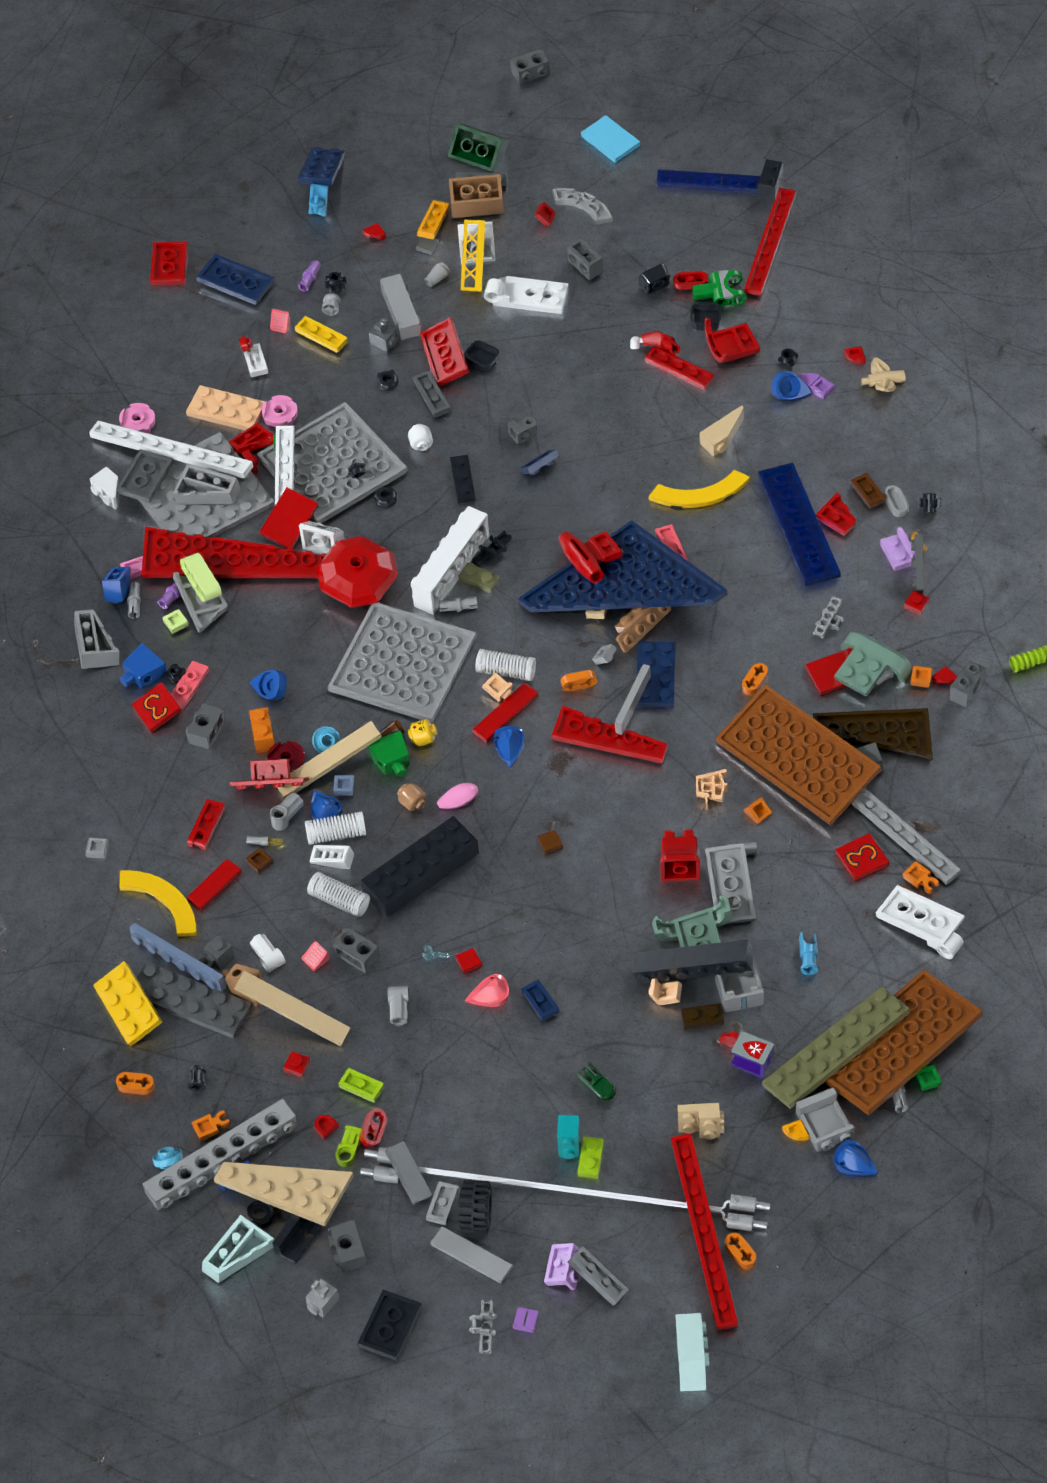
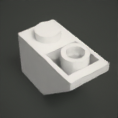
[90,467,120,510]

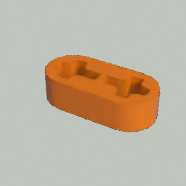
[742,663,768,696]
[560,670,598,691]
[116,1072,155,1095]
[725,1233,756,1270]

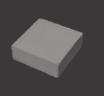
[85,837,109,859]

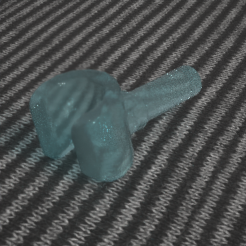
[422,945,450,961]

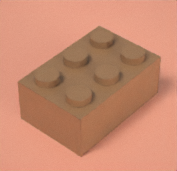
[449,174,504,218]

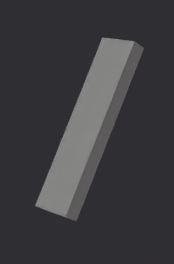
[615,664,651,735]
[431,1226,513,1284]

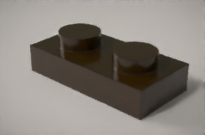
[681,1003,724,1030]

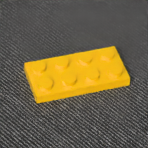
[93,961,163,1047]

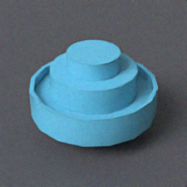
[312,726,340,753]
[152,1147,183,1169]

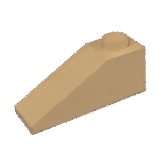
[700,405,744,457]

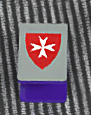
[731,1031,774,1078]

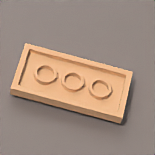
[186,385,265,430]

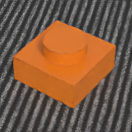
[911,666,932,688]

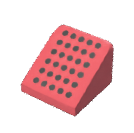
[270,309,291,333]
[301,941,329,972]

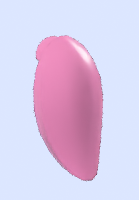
[437,783,479,810]

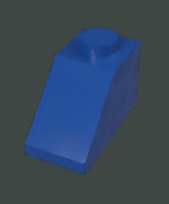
[102,567,131,603]

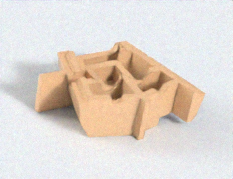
[696,769,727,810]

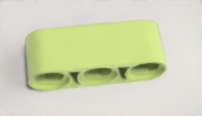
[180,553,221,602]

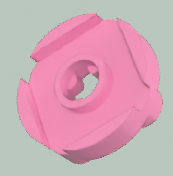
[262,395,298,427]
[119,403,156,434]

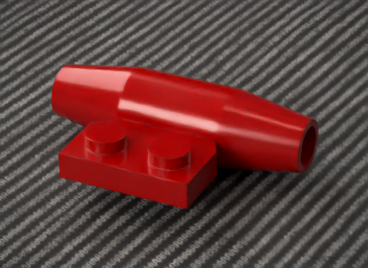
[559,531,623,583]

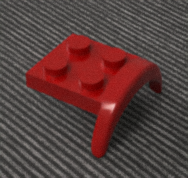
[705,318,760,363]

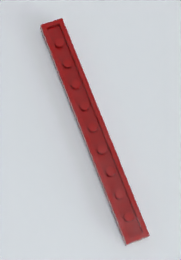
[671,1133,738,1331]

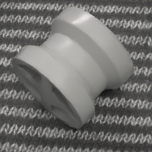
[322,294,341,316]

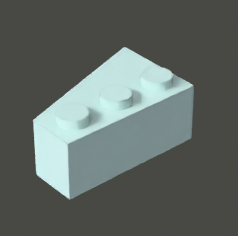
[202,1215,274,1283]
[675,1313,709,1392]

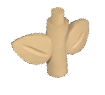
[861,357,906,392]

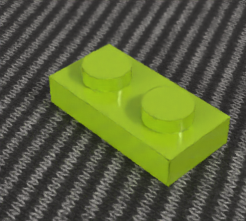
[338,1068,384,1103]
[577,1136,604,1179]

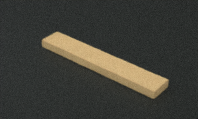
[277,721,382,799]
[234,970,350,1046]

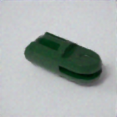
[576,1062,616,1101]

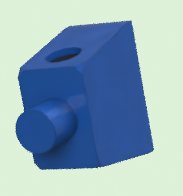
[120,643,167,688]

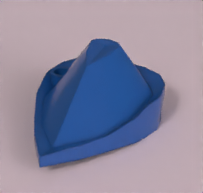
[771,371,812,400]
[250,670,287,701]
[494,726,525,767]
[311,790,342,824]
[833,1140,878,1175]

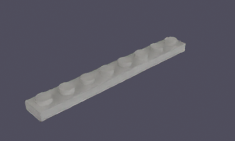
[851,788,961,885]

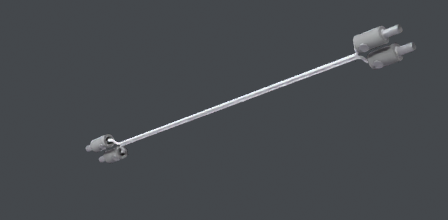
[360,1147,770,1231]

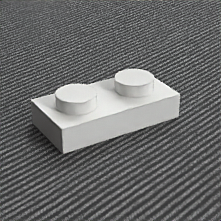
[243,343,268,377]

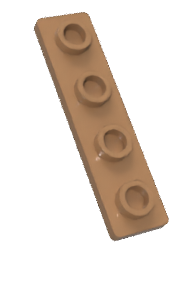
[615,607,671,653]

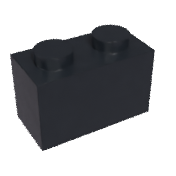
[758,159,783,201]

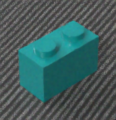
[557,1115,581,1159]

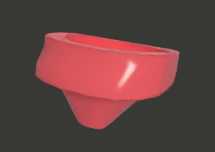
[465,974,509,1007]

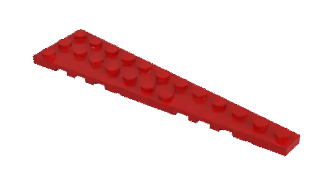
[141,527,359,579]

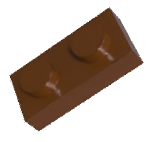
[851,473,886,509]

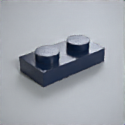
[520,450,559,475]
[521,979,560,1022]

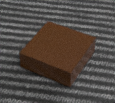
[537,830,563,854]
[245,847,273,874]

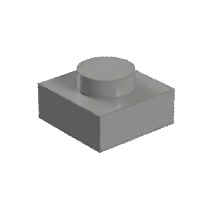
[592,644,617,665]

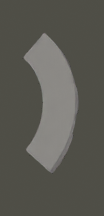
[552,188,613,225]

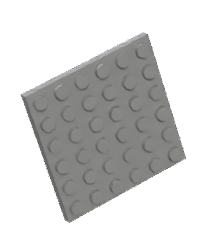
[257,402,408,523]
[139,432,275,538]
[328,603,477,723]

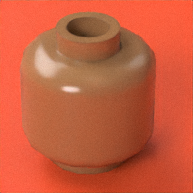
[397,783,426,811]

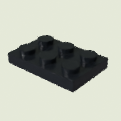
[357,1289,422,1361]

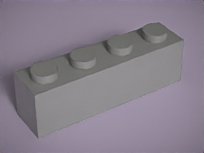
[380,274,423,340]

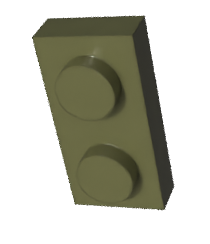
[458,562,500,593]

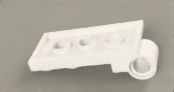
[484,276,569,314]
[876,885,965,959]

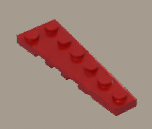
[552,705,668,764]

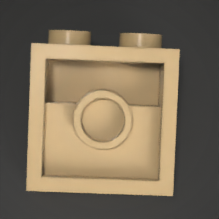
[677,1103,724,1140]

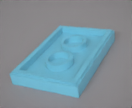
[581,115,640,163]

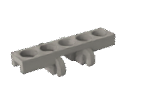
[813,596,844,639]
[469,1300,497,1353]

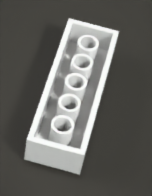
[411,506,490,615]

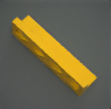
[461,220,485,291]

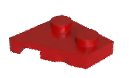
[229,423,274,454]
[816,492,856,536]

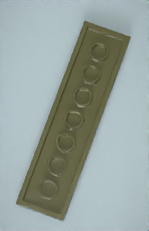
[762,986,910,1109]

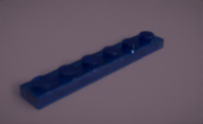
[656,170,761,193]

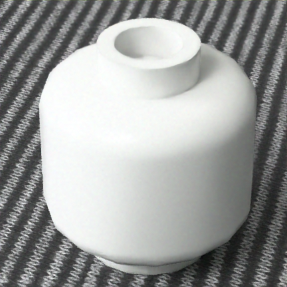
[408,424,433,451]

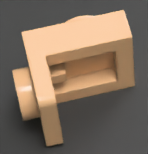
[482,673,513,702]
[649,978,682,1006]

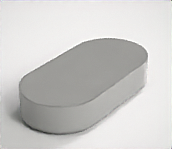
[884,485,909,517]

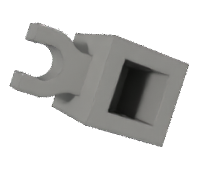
[305,1279,339,1318]

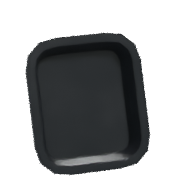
[639,263,670,295]
[690,303,722,330]
[464,340,499,373]

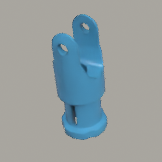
[799,932,819,975]

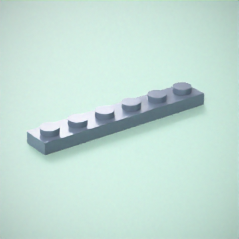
[129,923,227,992]

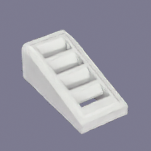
[309,845,354,869]

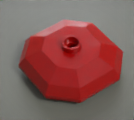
[316,535,398,608]

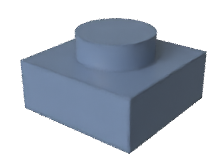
[333,775,355,796]

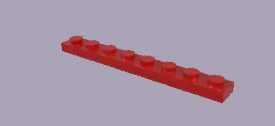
[744,187,796,296]

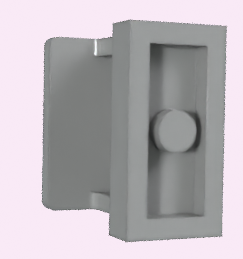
[796,1088,855,1152]

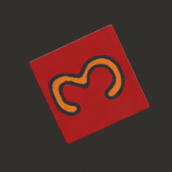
[131,682,182,733]
[835,833,889,881]

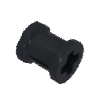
[188,1065,206,1091]

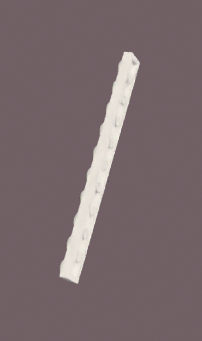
[89,421,253,479]

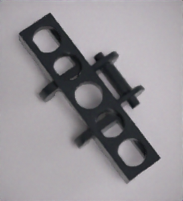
[472,531,512,567]

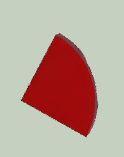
[362,223,386,240]
[844,346,866,364]
[931,666,958,685]
[718,1031,740,1048]

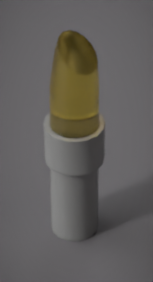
[246,836,284,846]

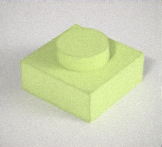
[163,609,189,634]

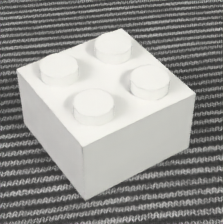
[458,222,496,264]

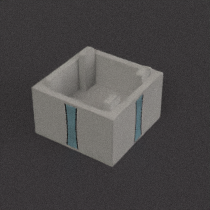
[715,960,764,1013]

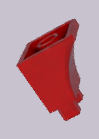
[660,830,700,881]

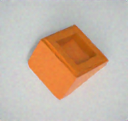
[743,797,773,824]

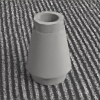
[424,262,450,287]

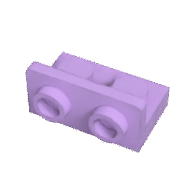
[880,527,915,571]
[544,1243,579,1290]

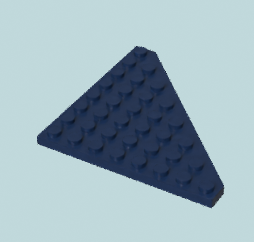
[518,520,728,612]

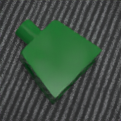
[368,731,410,777]

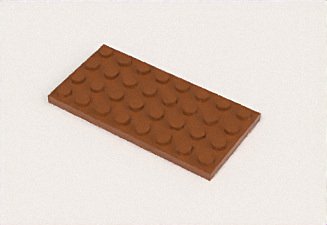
[715,684,882,826]
[824,969,983,1115]

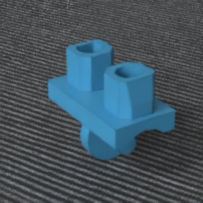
[308,184,328,217]

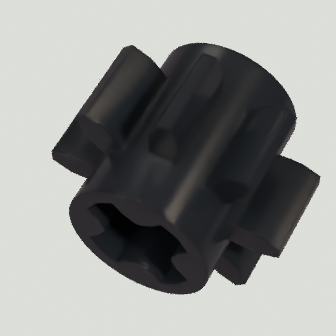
[325,272,347,293]
[919,493,941,512]

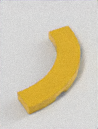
[649,470,750,508]
[119,870,197,937]

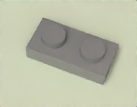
[426,1181,459,1226]

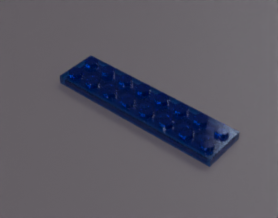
[758,462,841,586]

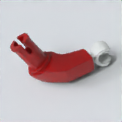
[630,331,681,355]

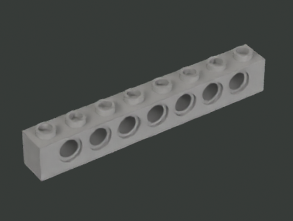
[143,1099,298,1211]

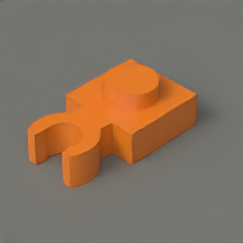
[903,861,939,894]
[191,1111,231,1142]

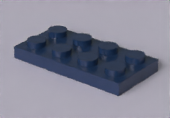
[298,147,345,186]
[197,254,274,305]
[636,641,676,708]

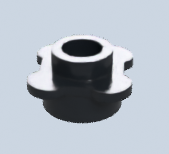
[778,348,798,366]
[348,463,366,479]
[164,664,186,683]

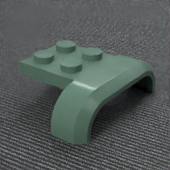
[834,632,912,697]
[652,895,732,947]

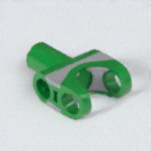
[692,270,747,308]

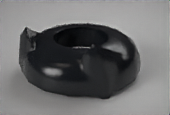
[376,369,399,391]
[374,487,398,507]
[247,1200,274,1227]

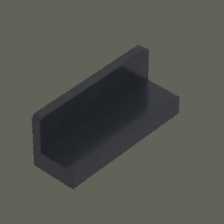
[272,1214,322,1263]

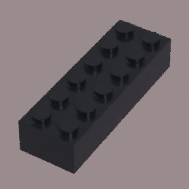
[361,816,479,918]

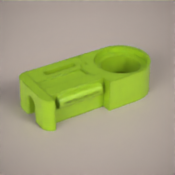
[336,1125,361,1167]

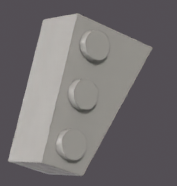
[173,463,241,504]
[74,609,120,669]

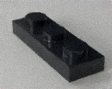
[450,455,476,503]

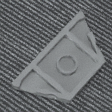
[173,572,227,633]

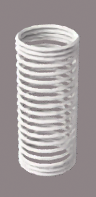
[475,649,536,681]
[305,811,366,845]
[307,872,370,917]

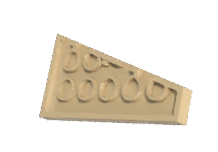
[214,1162,353,1226]

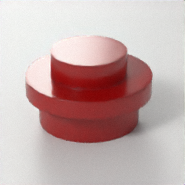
[239,335,253,352]

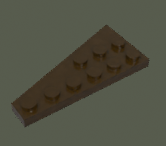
[813,708,933,760]

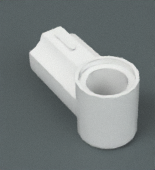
[250,934,286,973]

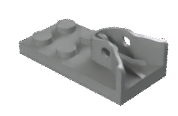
[705,843,756,925]

